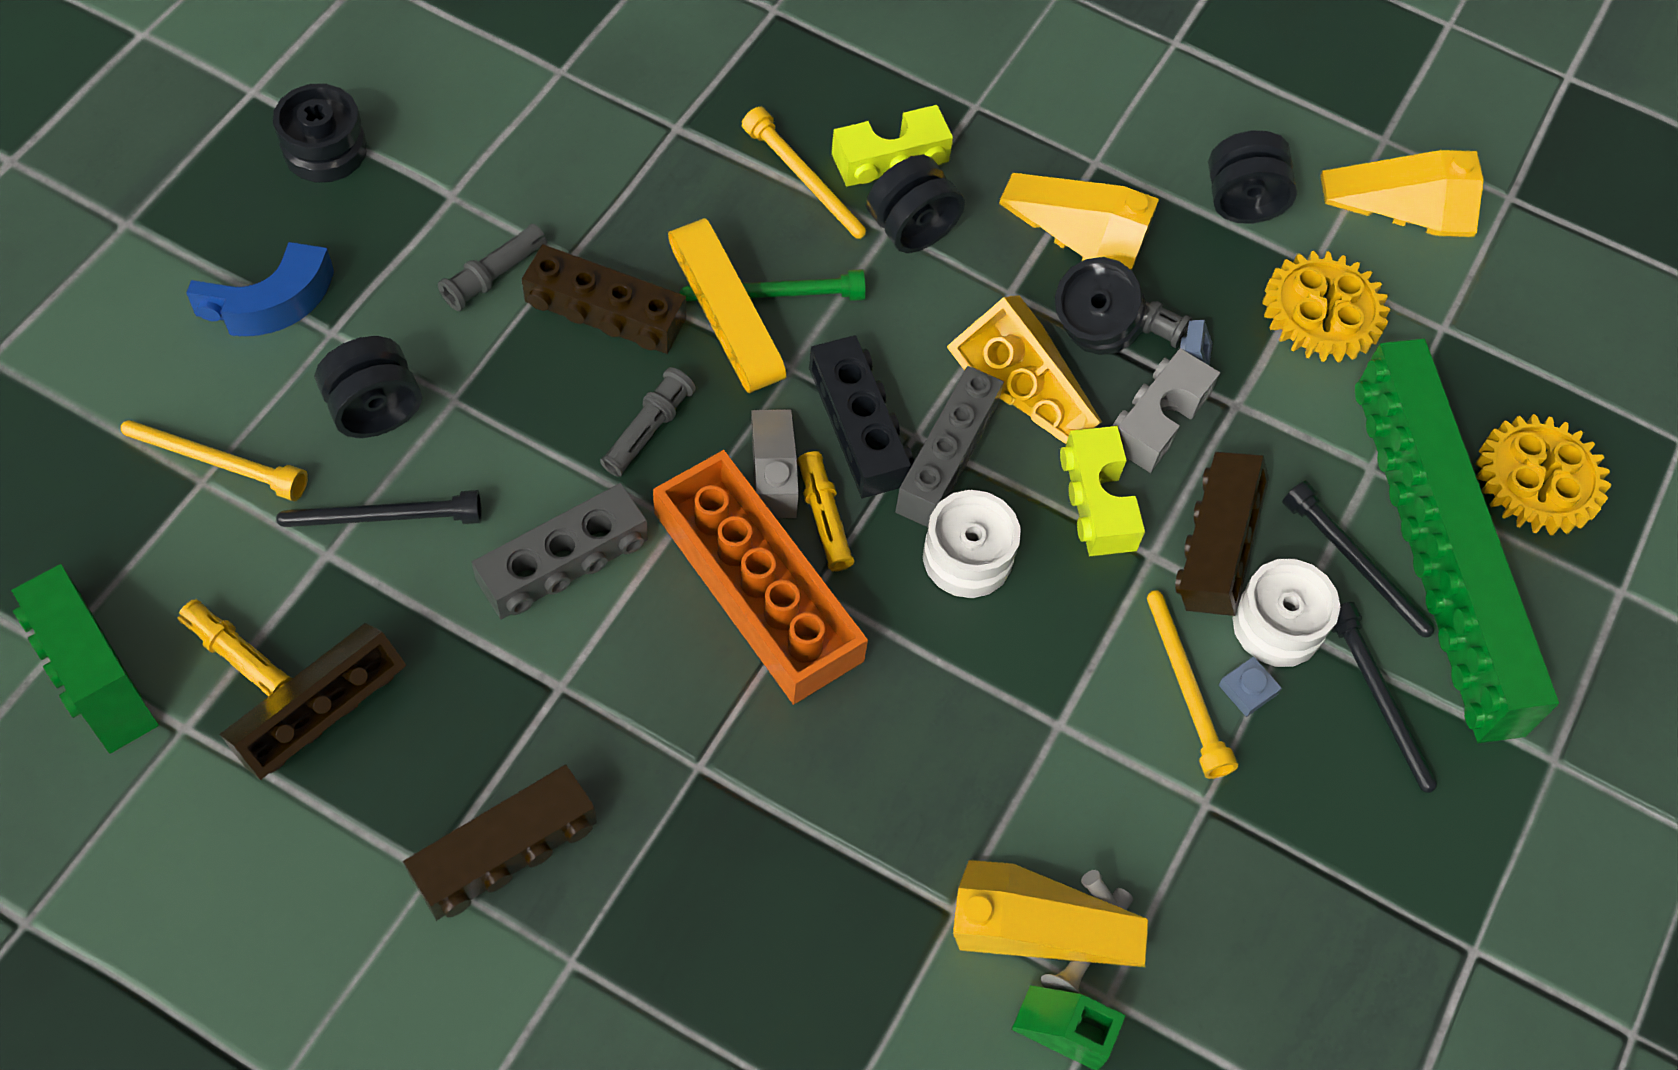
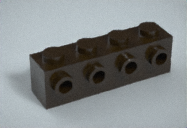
[522,244,686,354]
[1175,452,1269,616]
[219,623,407,780]
[403,764,597,921]

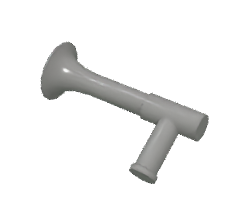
[1041,870,1133,994]

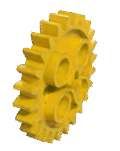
[1262,251,1390,363]
[1475,414,1611,535]

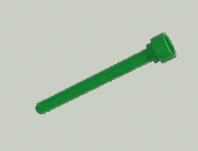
[679,269,865,301]

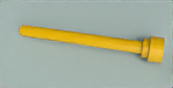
[742,106,866,239]
[121,420,308,501]
[1147,590,1238,779]

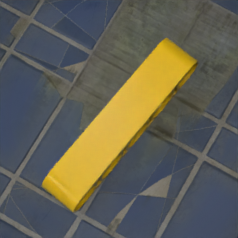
[668,218,786,393]

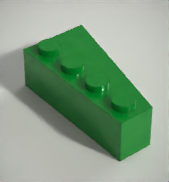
[11,564,159,754]

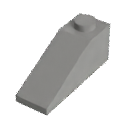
[751,409,798,519]

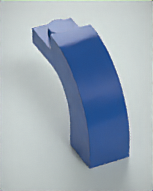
[186,242,334,336]

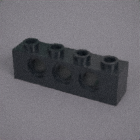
[809,335,914,499]

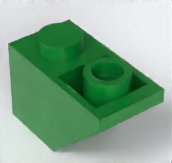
[1011,985,1126,1070]

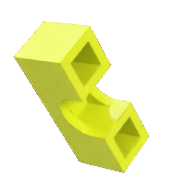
[831,105,953,187]
[1060,426,1145,556]

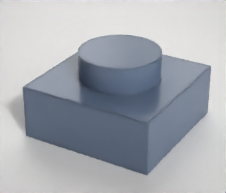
[1181,320,1212,366]
[1219,656,1282,717]

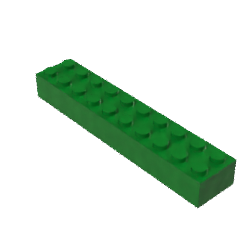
[1355,339,1560,743]

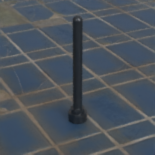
[1282,480,1435,638]
[276,490,482,527]
[1331,602,1437,793]

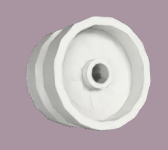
[923,490,1021,598]
[1232,559,1341,667]

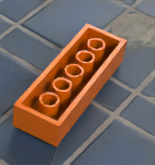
[653,450,868,705]

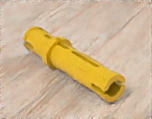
[797,451,855,571]
[177,599,292,697]

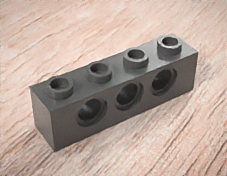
[895,365,1004,527]
[471,483,648,619]

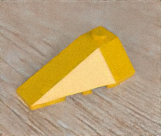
[1320,150,1484,237]
[999,173,1159,270]
[947,295,1102,444]
[953,860,1148,967]

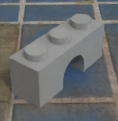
[1113,348,1220,473]

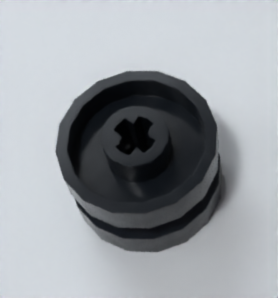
[273,84,366,183]
[1208,130,1297,224]
[866,154,965,254]
[1055,257,1147,355]
[314,336,423,438]

